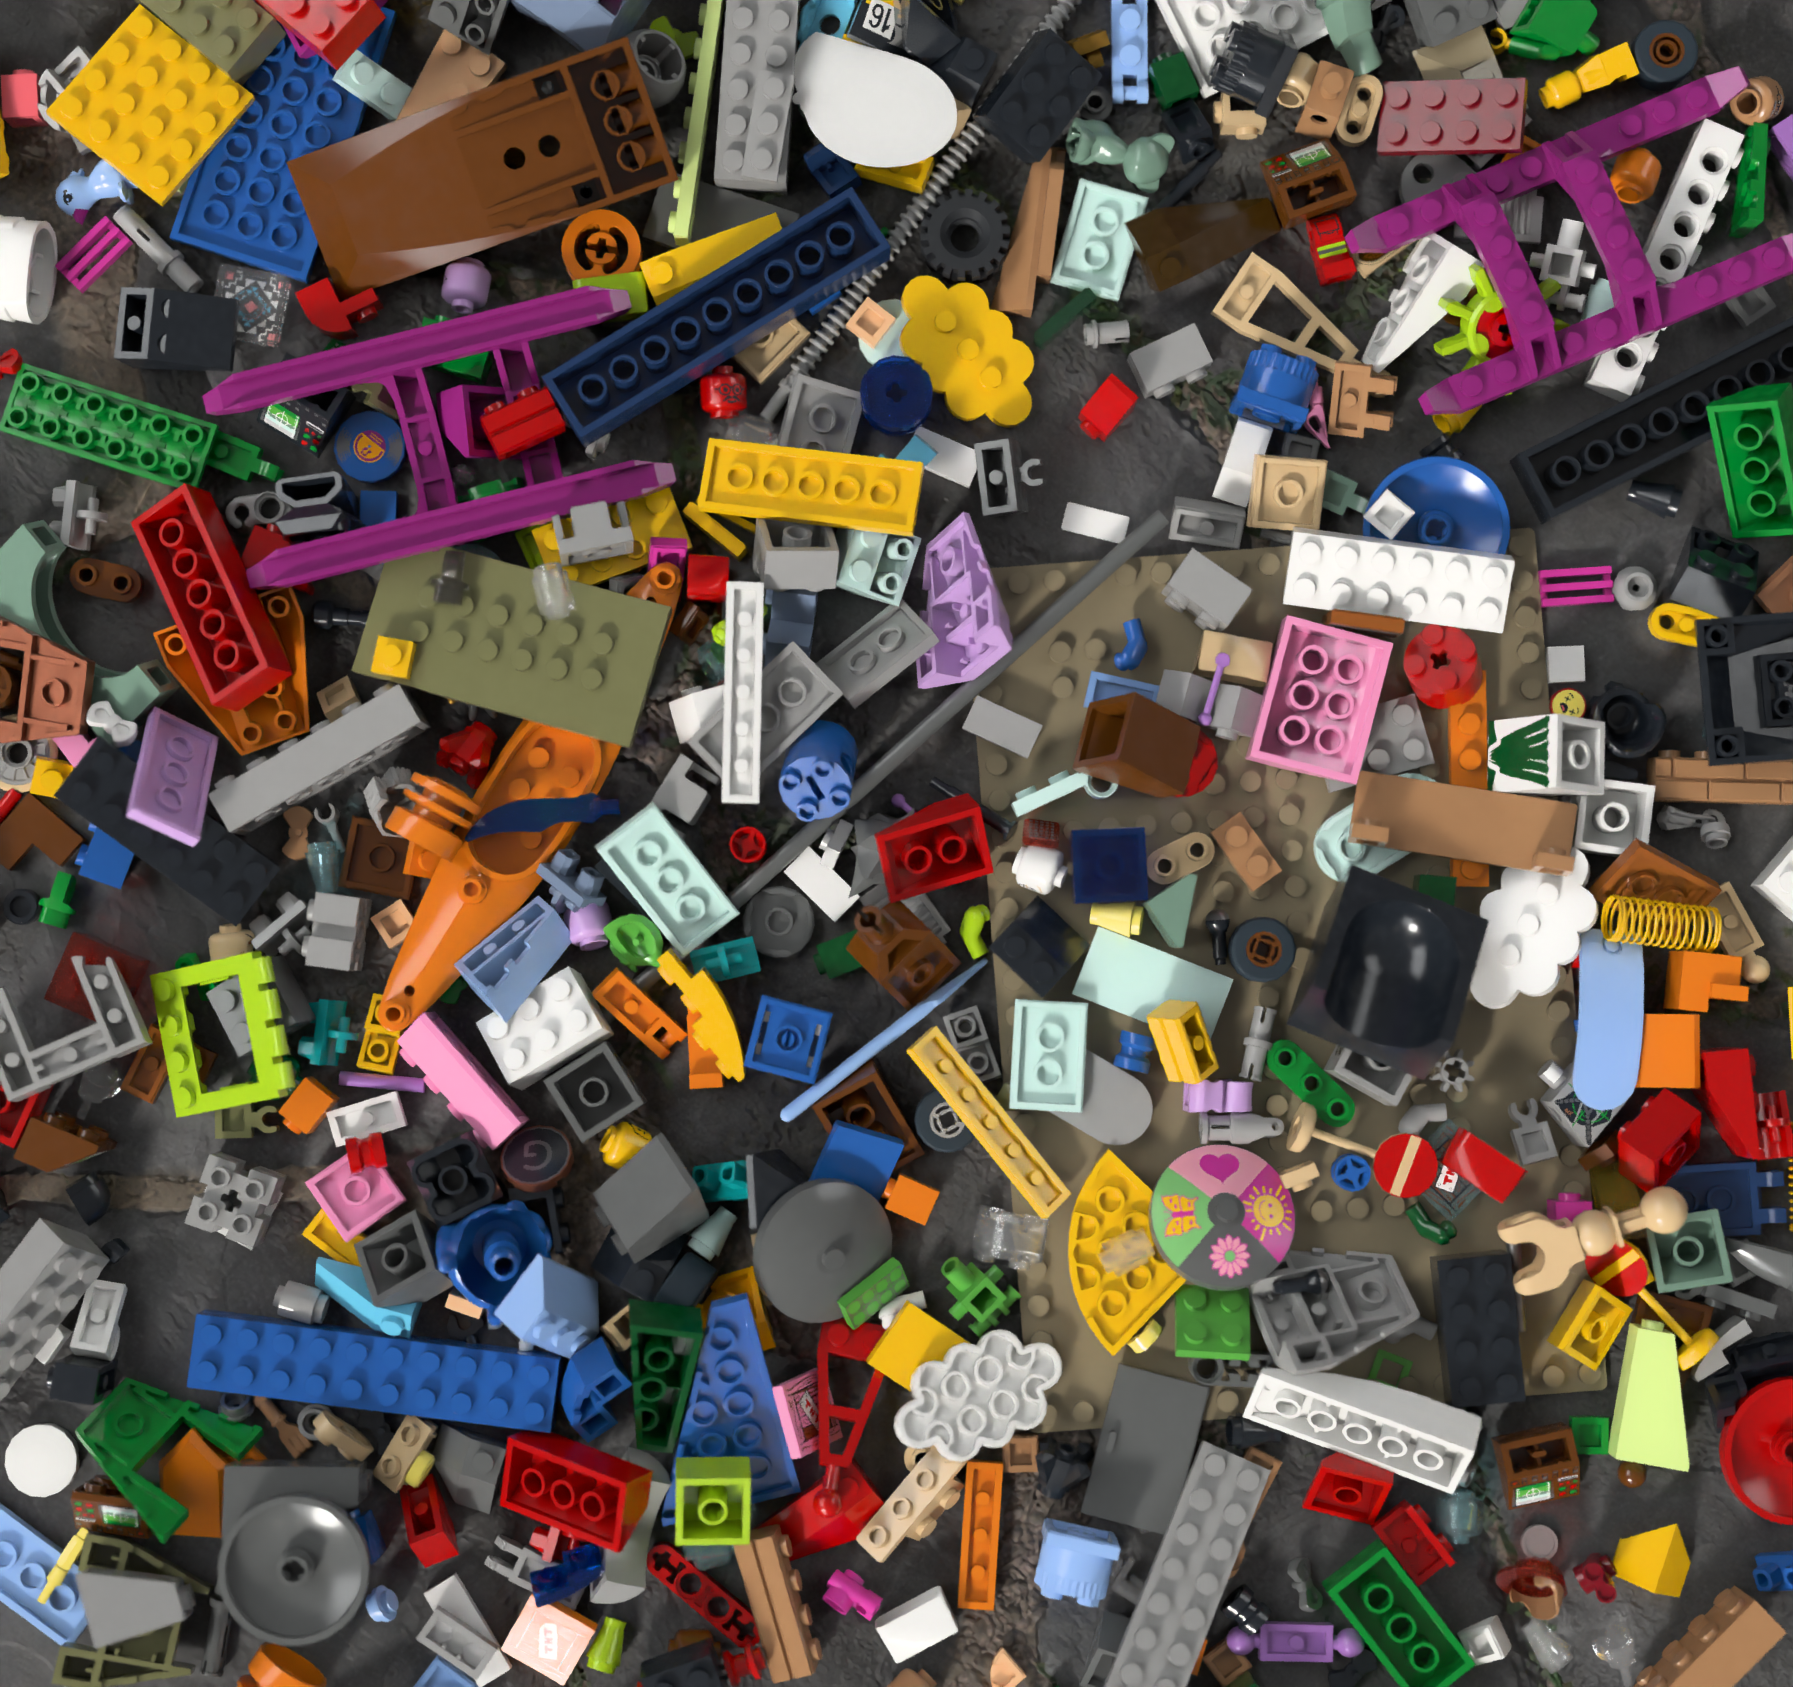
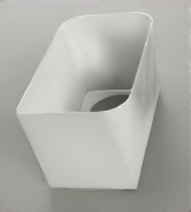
[875,1586,959,1663]

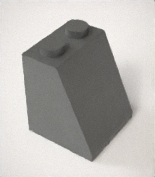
[593,1133,710,1264]

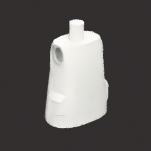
[0,215,58,324]

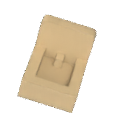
[1213,93,1267,140]

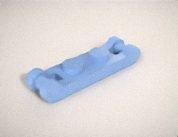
[1110,0,1149,104]

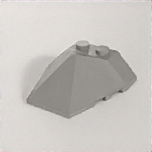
[1247,1247,1420,1375]

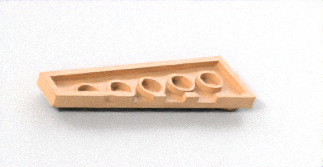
[396,29,507,120]

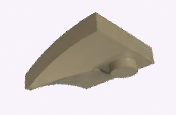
[1412,25,1504,80]

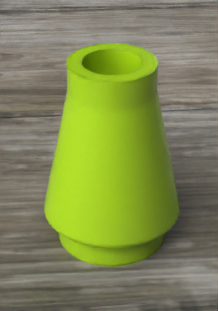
[586,1616,627,1674]

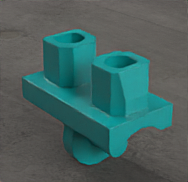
[689,936,761,982]
[298,999,359,1066]
[692,1160,748,1203]

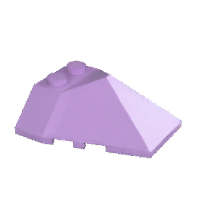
[916,512,1013,689]

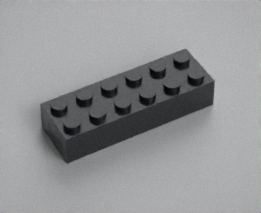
[53,735,281,926]

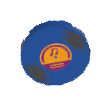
[334,411,407,483]

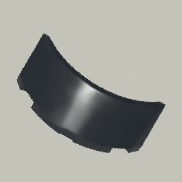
[1705,1332,1793,1434]

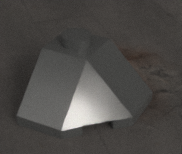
[432,1422,507,1514]

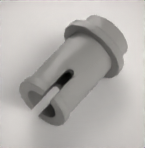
[1083,319,1130,349]

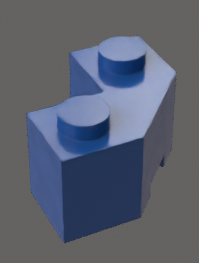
[557,1336,633,1443]

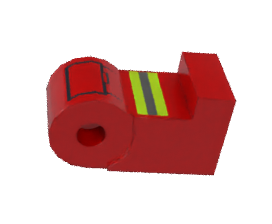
[1306,213,1357,287]

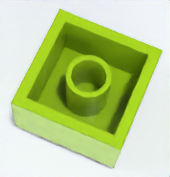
[675,1457,751,1546]

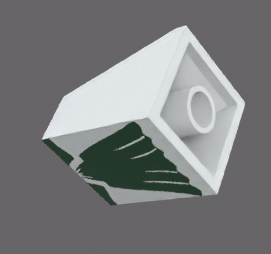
[1487,714,1605,796]

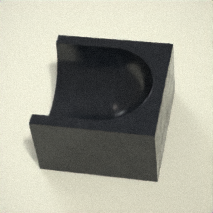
[1286,865,1489,1080]

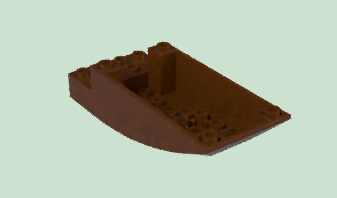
[286,37,679,300]

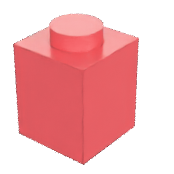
[1,69,48,128]

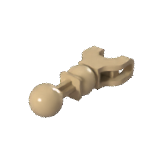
[1497,1186,1688,1295]

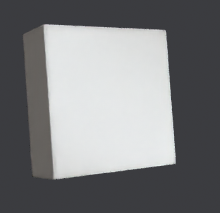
[1363,488,1415,540]
[1545,645,1586,684]

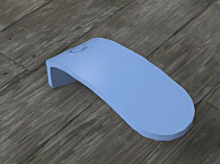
[1573,928,1644,1111]

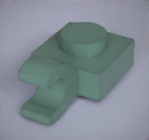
[1322,468,1369,516]

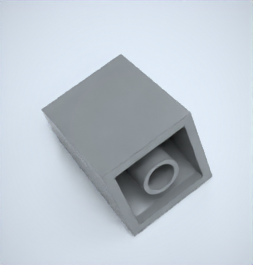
[75,1567,196,1649]

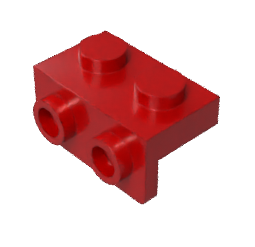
[1371,1499,1456,1586]

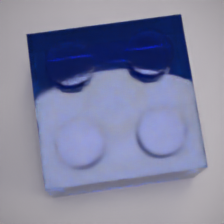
[1069,827,1149,904]

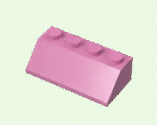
[397,1012,530,1150]

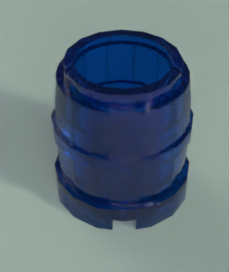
[860,355,933,437]

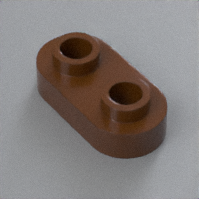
[70,558,144,603]

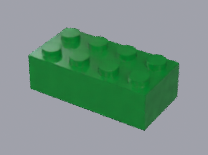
[1321,1538,1476,1687]

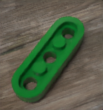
[1265,1039,1355,1127]

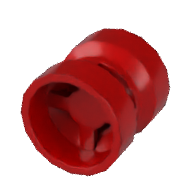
[729,826,767,864]
[345,1131,388,1174]

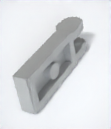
[485,1535,590,1611]

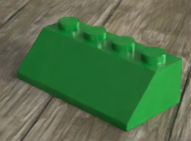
[1706,383,1793,538]

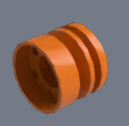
[384,772,481,863]
[237,1642,327,1687]

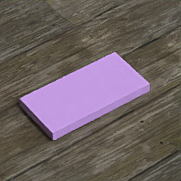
[126,706,219,847]

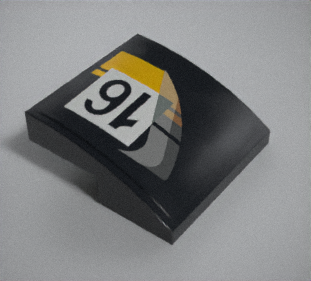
[846,0,913,60]

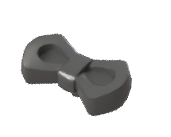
[1287,1557,1323,1612]

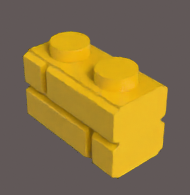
[1146,999,1219,1084]

